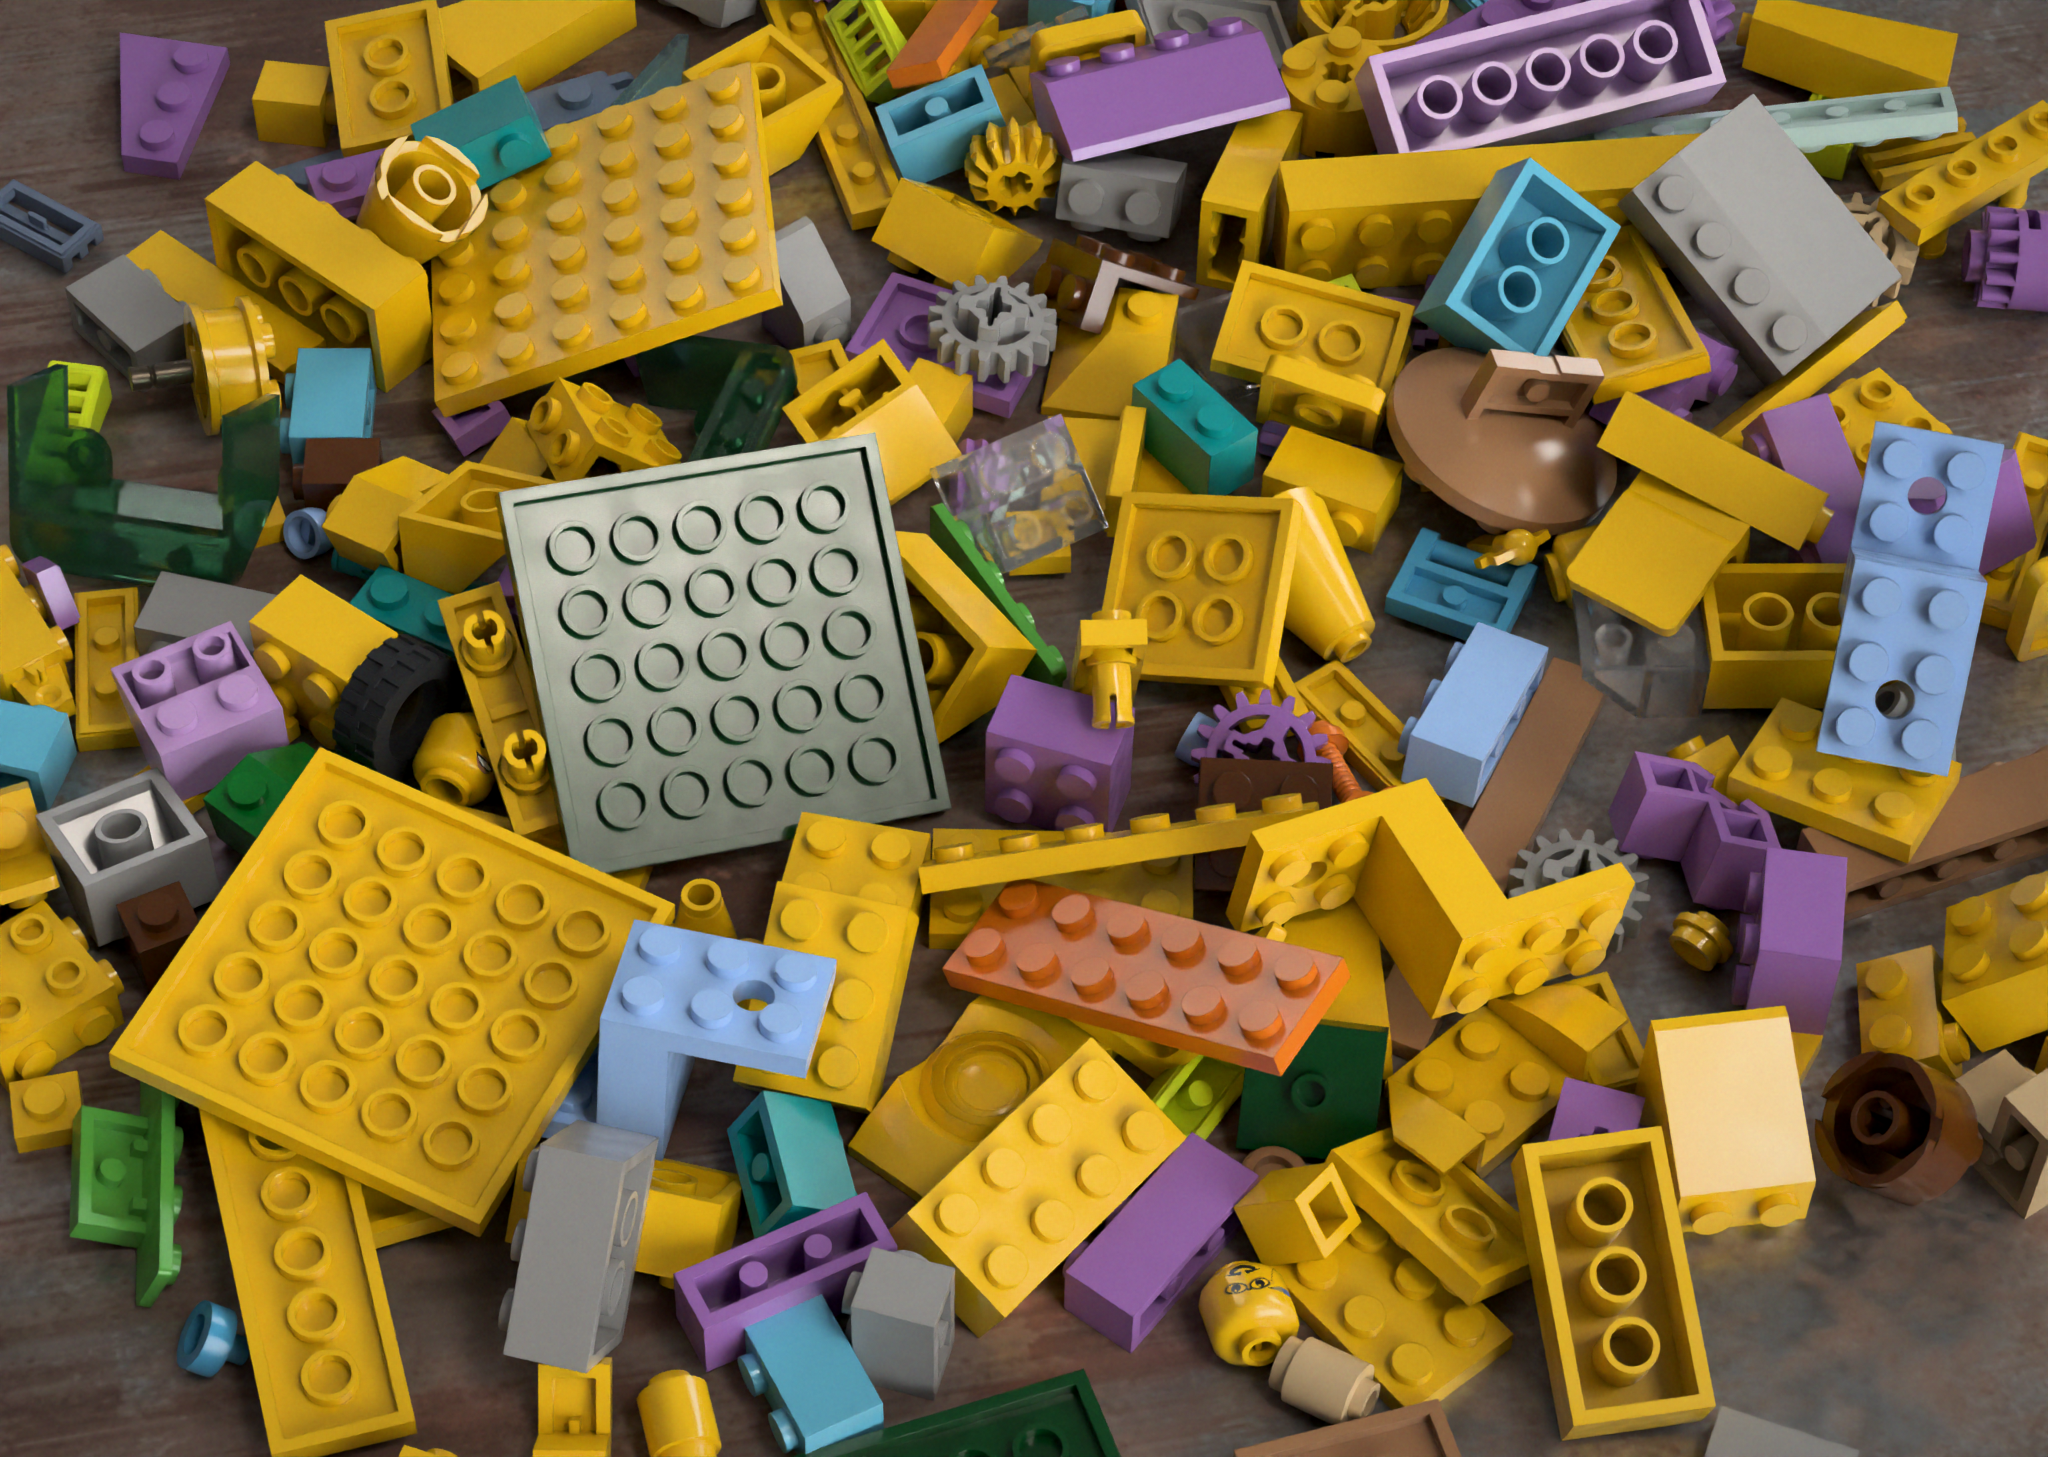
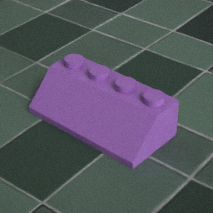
[1029,17,1291,162]

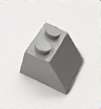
[35,767,220,947]

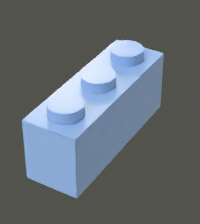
[1398,622,1549,808]

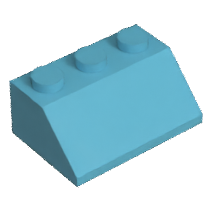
[1413,157,1621,357]

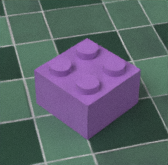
[985,674,1135,832]
[1731,847,1847,1036]

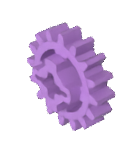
[1191,689,1331,787]

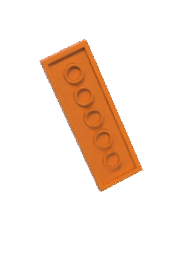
[942,878,1351,1077]

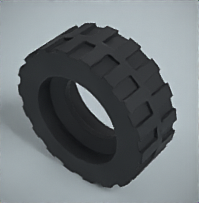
[332,634,465,783]

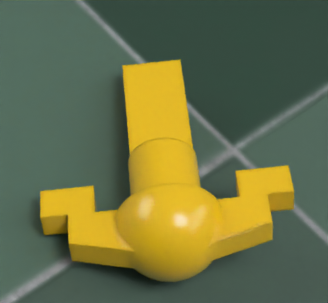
[1466,528,1551,569]

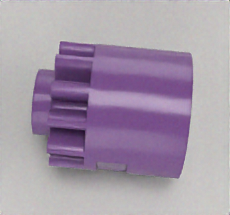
[1961,206,2048,312]

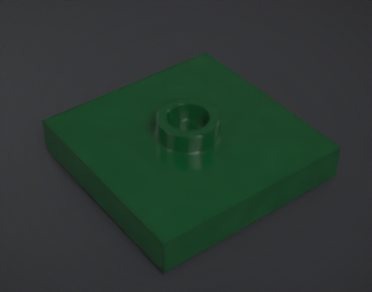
[1236,1019,1389,1159]

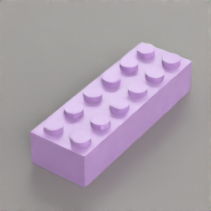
[1354,0,1727,155]

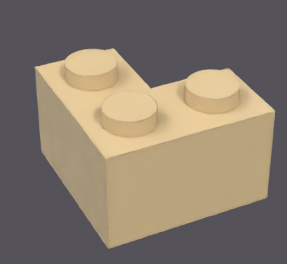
[1955,1049,2048,1220]

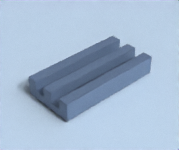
[0,179,104,274]

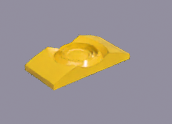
[848,995,1118,1202]

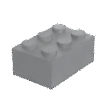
[498,1120,659,1373]

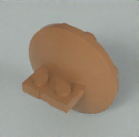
[1386,347,1617,539]

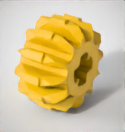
[964,116,1062,216]

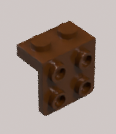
[1033,234,1200,334]

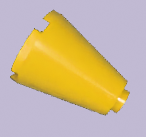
[355,136,489,265]
[1272,486,1375,663]

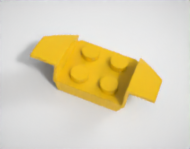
[1383,984,1629,1179]

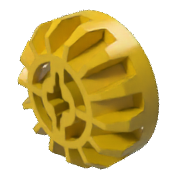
[1297,0,1449,52]

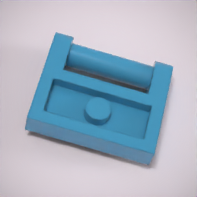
[1384,527,1540,641]

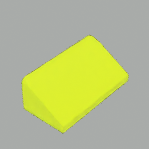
[1145,1055,1245,1151]

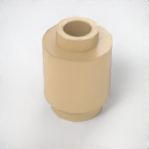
[1269,1336,1380,1425]

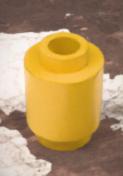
[637,1370,722,1457]

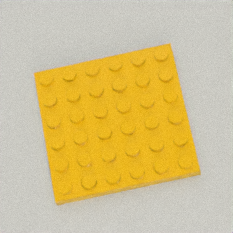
[431,61,783,418]
[109,747,675,1237]

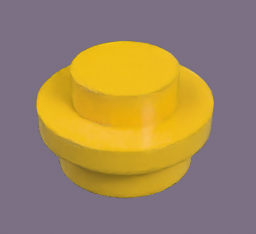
[1669,911,1733,971]

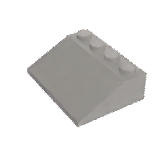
[1617,94,1902,387]

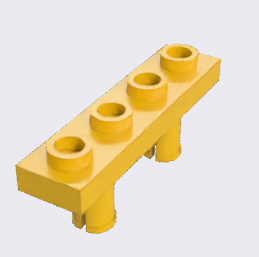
[1876,100,2048,260]
[437,581,560,840]
[1069,610,1148,729]

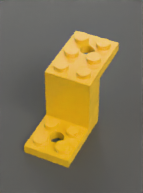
[1225,778,1635,1020]

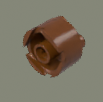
[1815,1051,1983,1206]

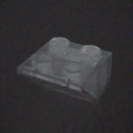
[929,413,1109,574]
[1571,588,1710,718]

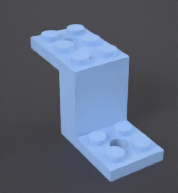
[1816,420,2004,777]
[542,919,837,1161]

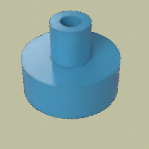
[177,1300,250,1377]

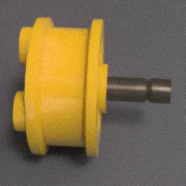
[128,295,282,436]

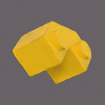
[321,456,449,574]

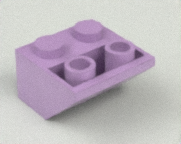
[111,621,289,801]

